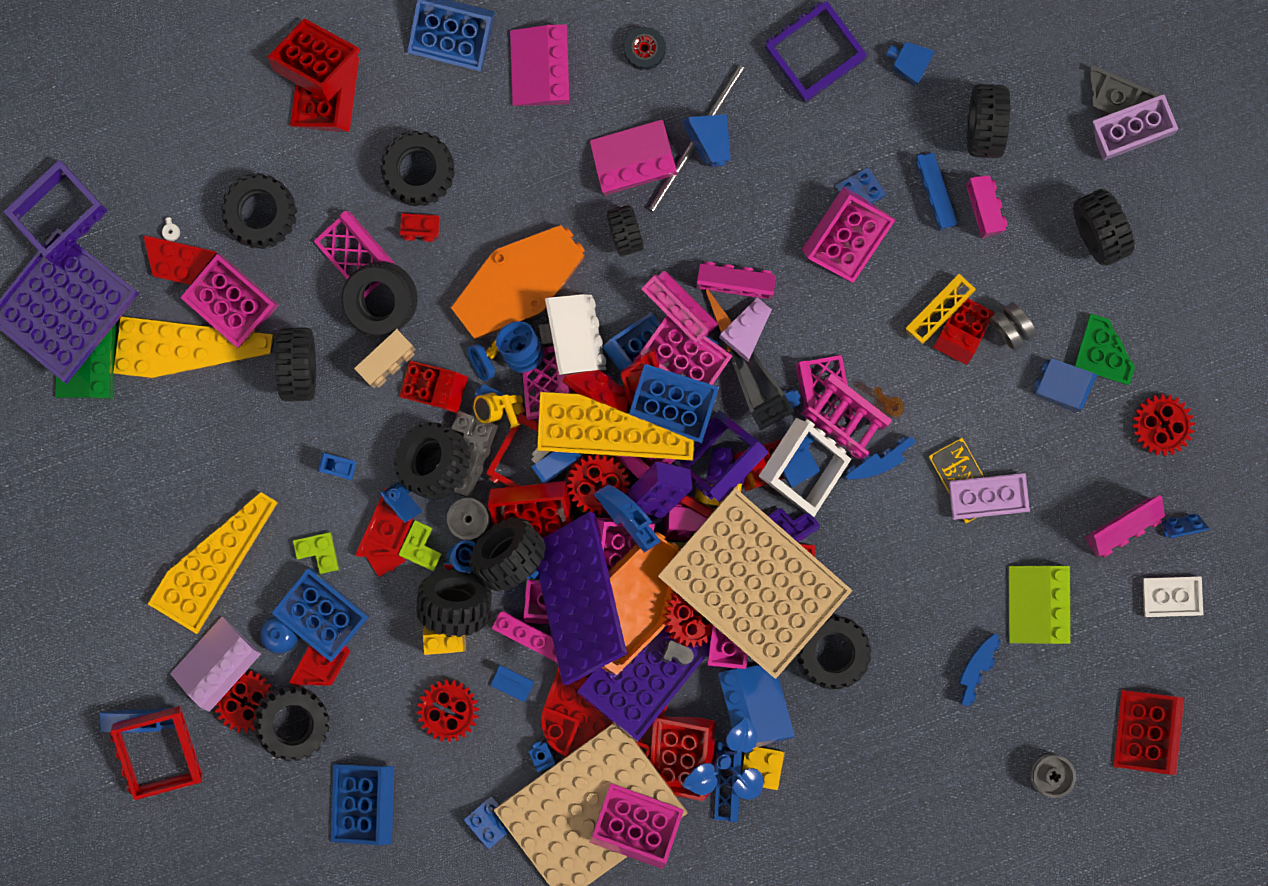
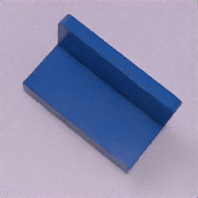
[491,665,535,702]

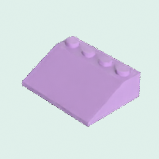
[170,616,261,712]

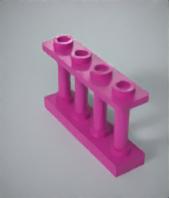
[642,271,718,343]
[802,374,892,459]
[492,611,558,663]

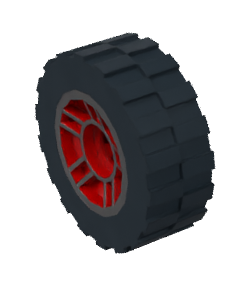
[624,26,666,71]

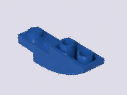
[844,436,916,480]
[594,484,660,553]
[958,634,1001,706]
[100,707,175,733]

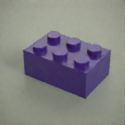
[628,462,692,518]

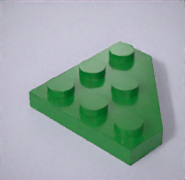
[1074,314,1135,386]

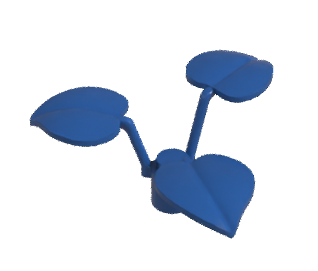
[682,717,764,800]

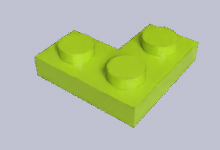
[399,520,442,571]
[293,532,339,574]

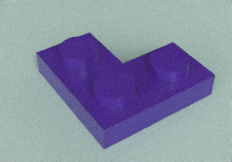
[706,448,745,485]
[768,508,820,542]

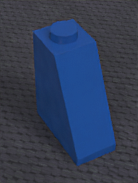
[532,452,584,483]

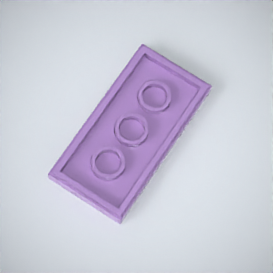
[948,473,1030,520]

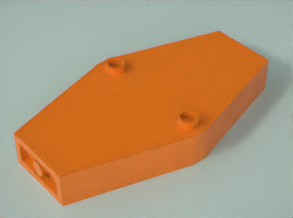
[451,225,585,340]
[601,532,681,675]

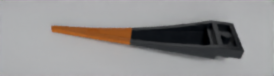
[706,290,794,430]

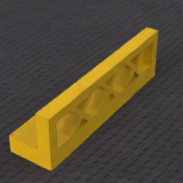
[906,274,976,345]

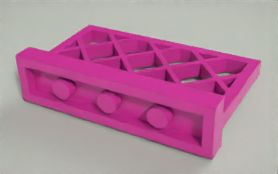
[314,210,396,298]
[523,346,573,420]
[795,355,857,436]

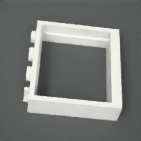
[759,418,851,517]

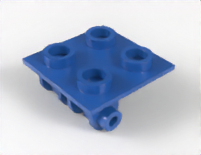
[835,167,887,204]
[380,482,423,523]
[1161,514,1209,539]
[463,796,509,850]

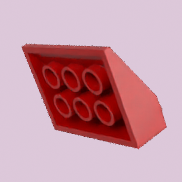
[267,18,360,102]
[290,57,359,132]
[488,481,573,538]
[1113,690,1184,775]
[650,716,716,801]

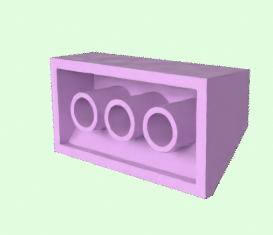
[1092,94,1178,161]

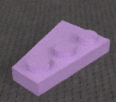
[719,297,772,362]

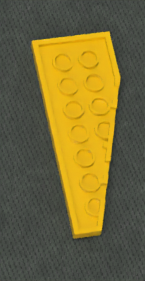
[113,317,273,378]
[537,392,694,460]
[148,492,278,634]

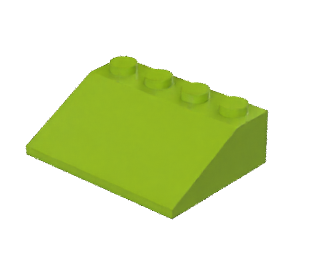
[1009,566,1070,644]

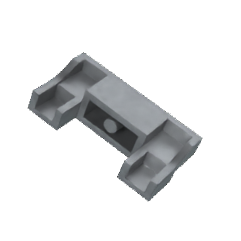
[437,411,498,498]

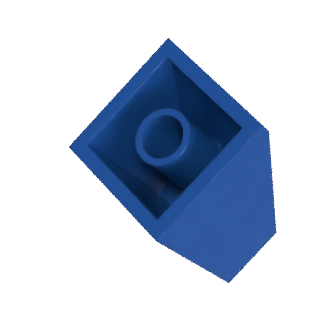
[682,114,731,167]
[1033,358,1097,413]

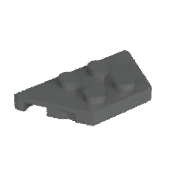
[1090,65,1159,115]

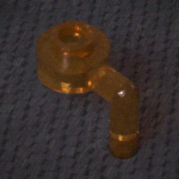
[874,387,905,418]

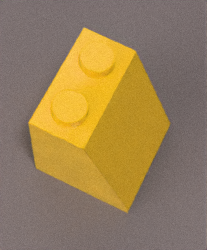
[423,626,466,655]

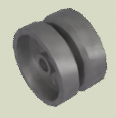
[990,302,1037,351]
[447,498,493,542]
[1030,754,1076,798]

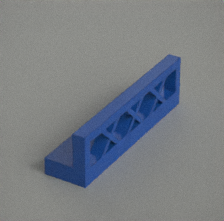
[915,152,958,231]
[714,742,742,822]

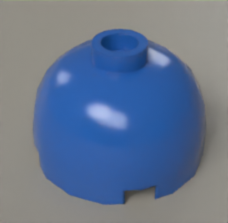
[260,616,299,654]

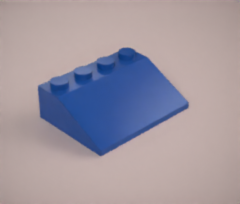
[407,0,495,71]
[602,312,660,372]
[628,364,719,443]
[272,568,371,662]
[718,665,795,752]
[331,764,394,845]

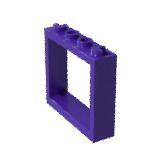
[765,1,868,103]
[3,159,108,263]
[673,410,768,503]

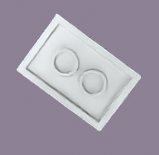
[1142,577,1203,617]

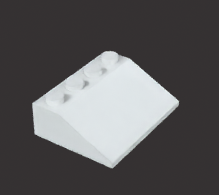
[545,294,606,375]

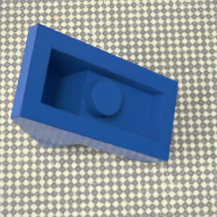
[318,452,356,480]

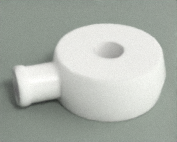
[162,217,180,241]

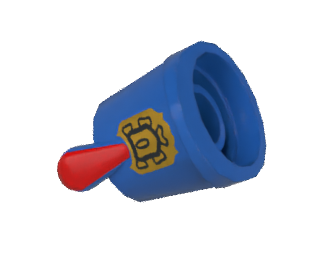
[444,540,476,573]

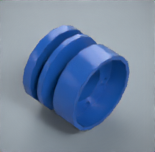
[496,321,544,373]

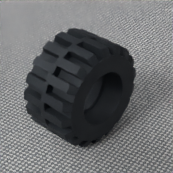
[607,204,644,257]

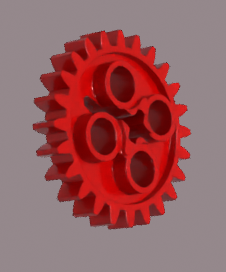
[1131,394,1195,457]
[567,454,630,515]
[662,593,713,647]
[215,671,273,733]
[417,679,480,742]

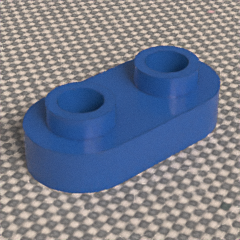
[467,344,495,381]

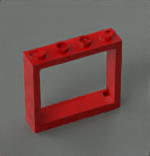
[486,413,586,488]
[109,706,203,800]

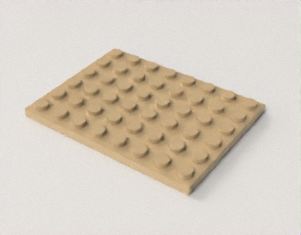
[658,488,853,679]
[494,723,688,886]

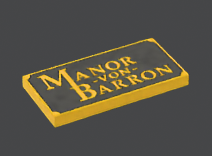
[928,438,984,524]

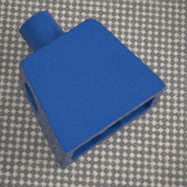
[886,42,935,87]

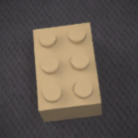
[354,329,416,388]

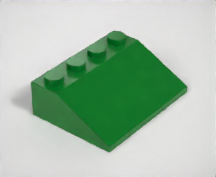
[55,323,116,400]

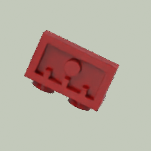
[399,213,440,242]

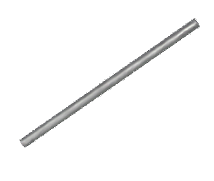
[648,65,745,213]

